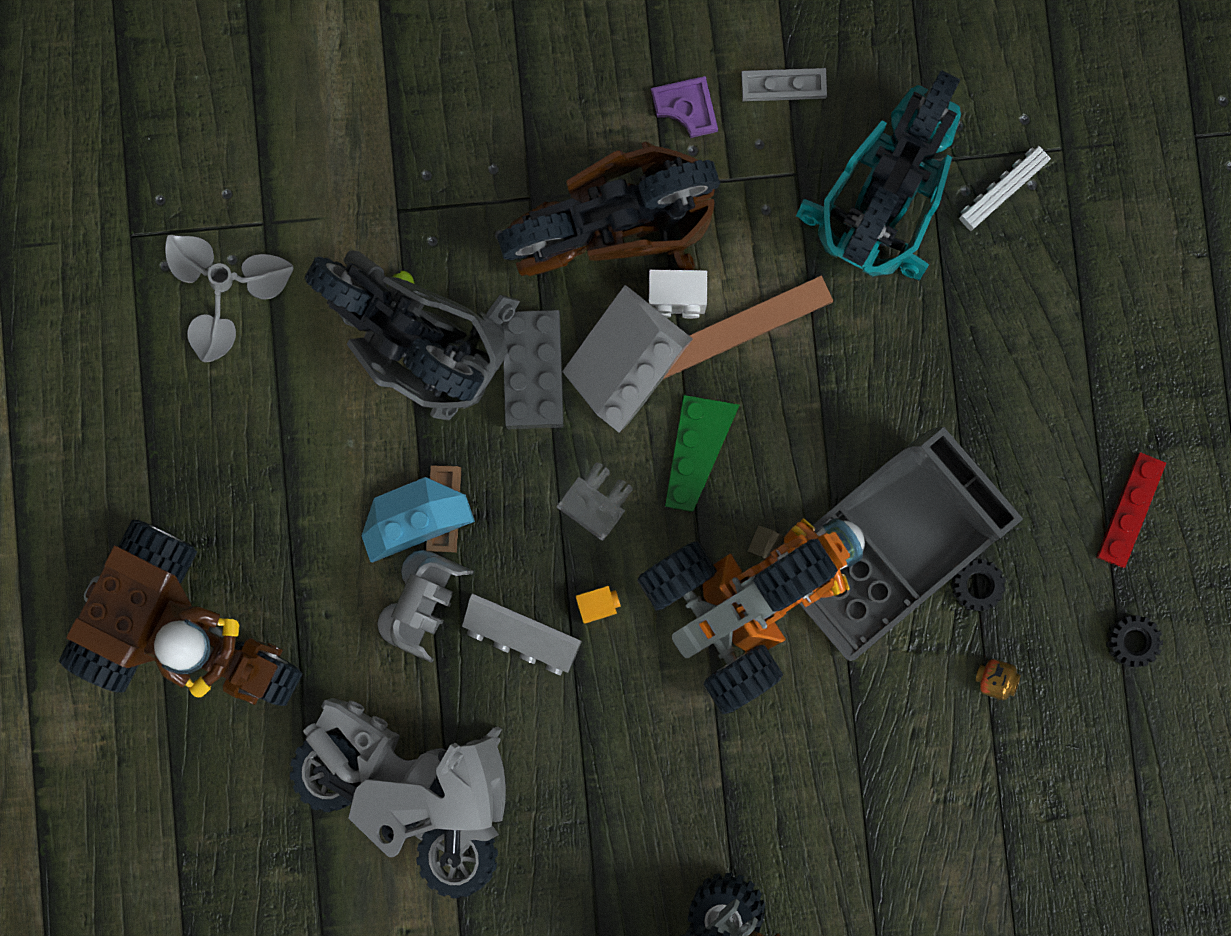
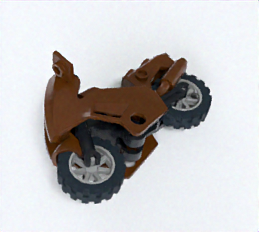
[497,141,720,276]

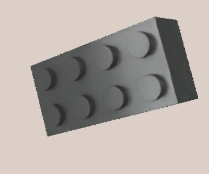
[503,310,564,429]

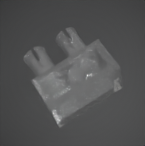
[557,462,633,541]

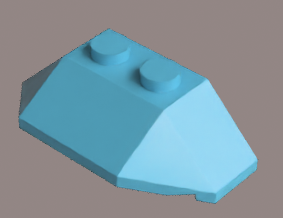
[362,477,475,563]

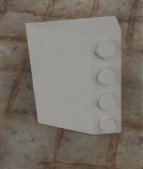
[562,285,693,432]
[462,594,582,676]

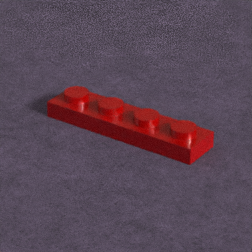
[1096,452,1166,568]

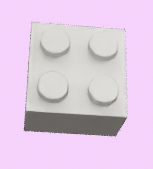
[648,270,707,319]

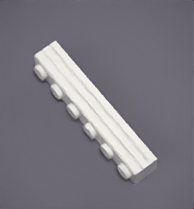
[959,146,1051,231]

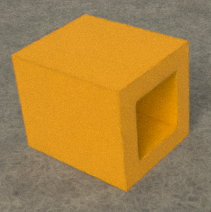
[576,586,621,624]

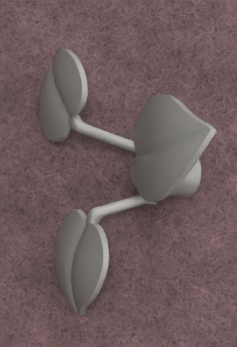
[165,235,294,362]

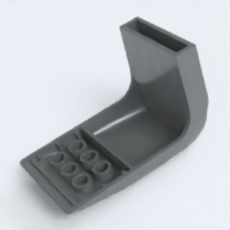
[799,427,1023,661]

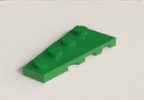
[665,395,740,512]

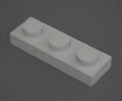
[741,68,827,101]

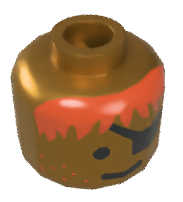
[976,659,1021,700]

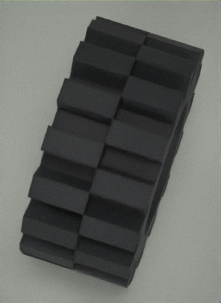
[1106,615,1163,667]

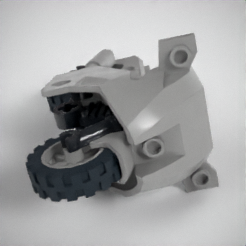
[290,698,506,898]

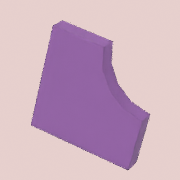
[651,76,718,138]

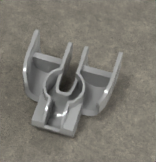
[377,550,474,663]

